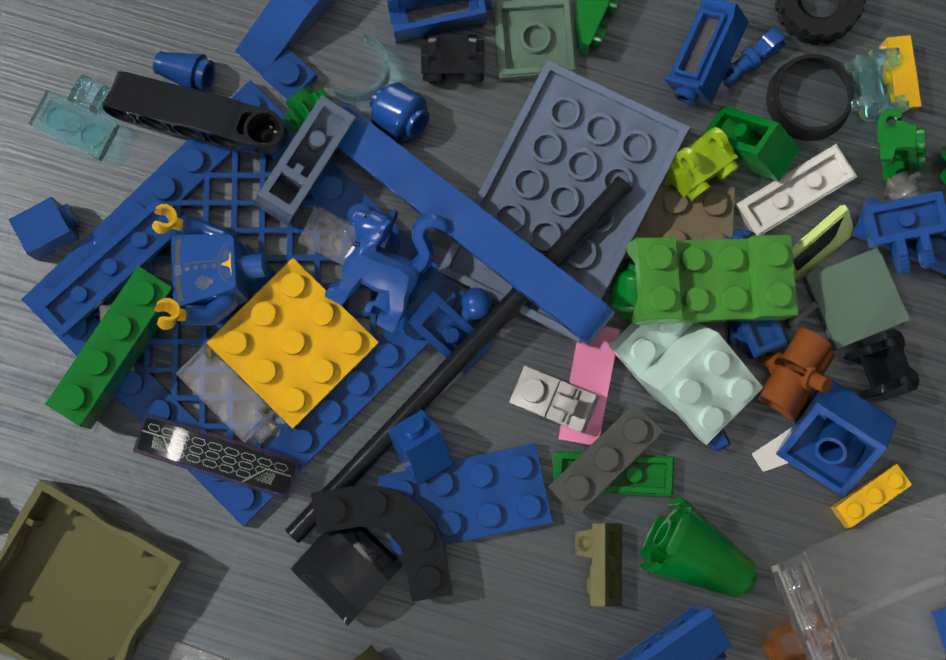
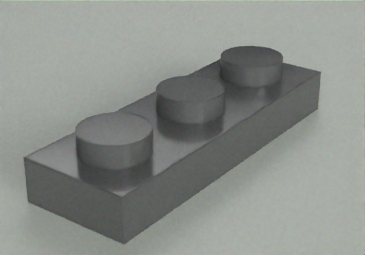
[547,403,663,517]

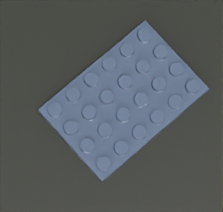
[438,60,690,344]

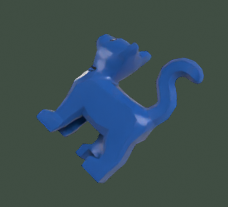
[325,209,449,333]

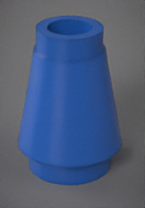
[153,51,215,91]

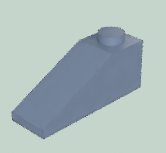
[254,95,356,226]

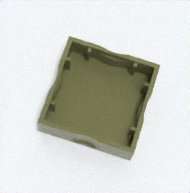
[0,480,189,660]

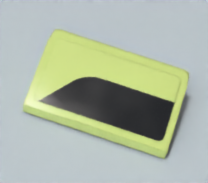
[792,204,854,282]

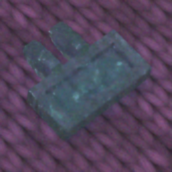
[28,74,120,162]

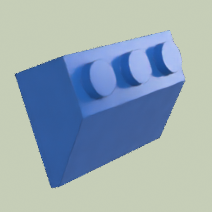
[616,602,732,660]

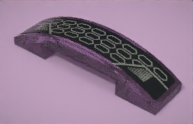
[133,413,301,500]

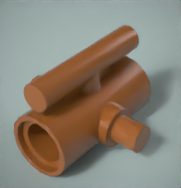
[758,327,835,423]

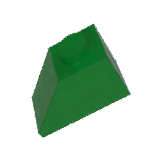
[701,105,801,182]

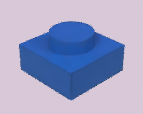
[261,48,318,101]

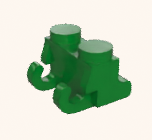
[877,108,927,183]

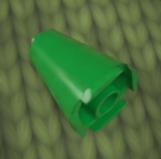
[640,497,758,598]

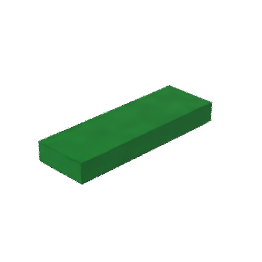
[552,451,675,497]

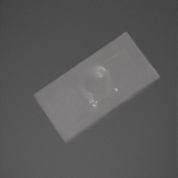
[298,206,388,266]

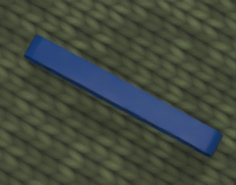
[337,103,615,345]

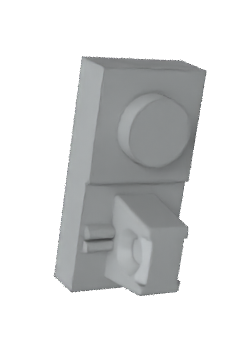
[509,365,600,434]

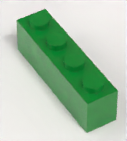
[46,266,173,429]

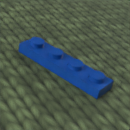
[34,198,177,337]

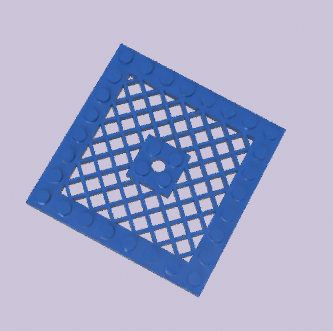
[21,80,465,527]

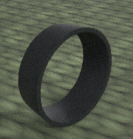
[766,54,854,141]

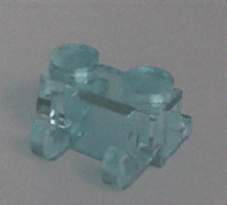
[844,48,910,122]

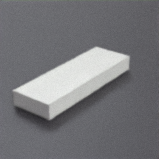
[734,144,857,235]

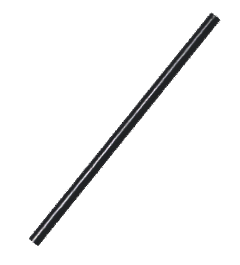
[285,176,633,543]

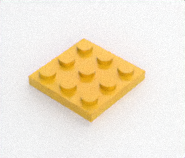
[206,258,379,429]

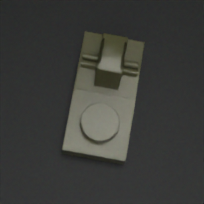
[575,523,622,607]

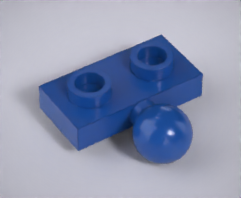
[406,288,493,374]

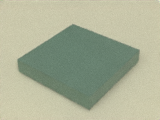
[493,0,577,81]
[803,247,910,351]

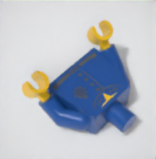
[152,204,268,330]

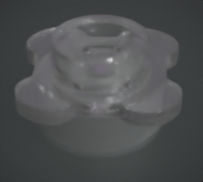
[881,171,923,201]

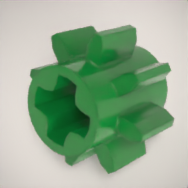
[284,85,334,132]

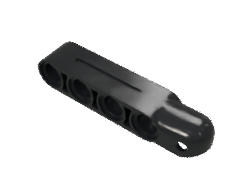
[102,71,288,154]

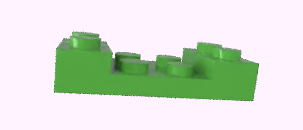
[626,235,798,325]

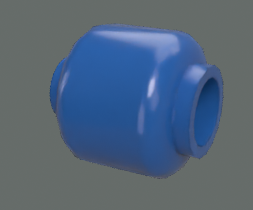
[370,82,430,141]

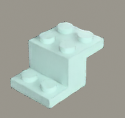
[609,323,763,445]

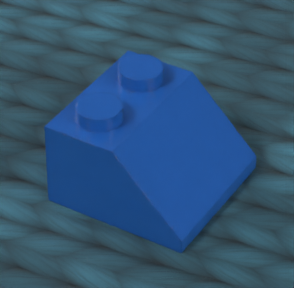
[776,380,897,498]

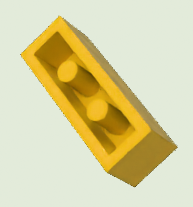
[878,35,922,114]
[830,464,912,528]

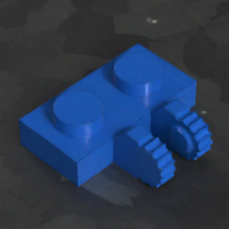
[860,191,946,274]

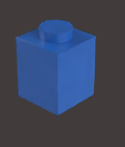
[9,197,79,261]
[387,410,453,485]

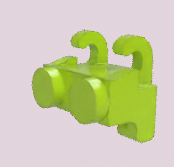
[664,127,740,201]

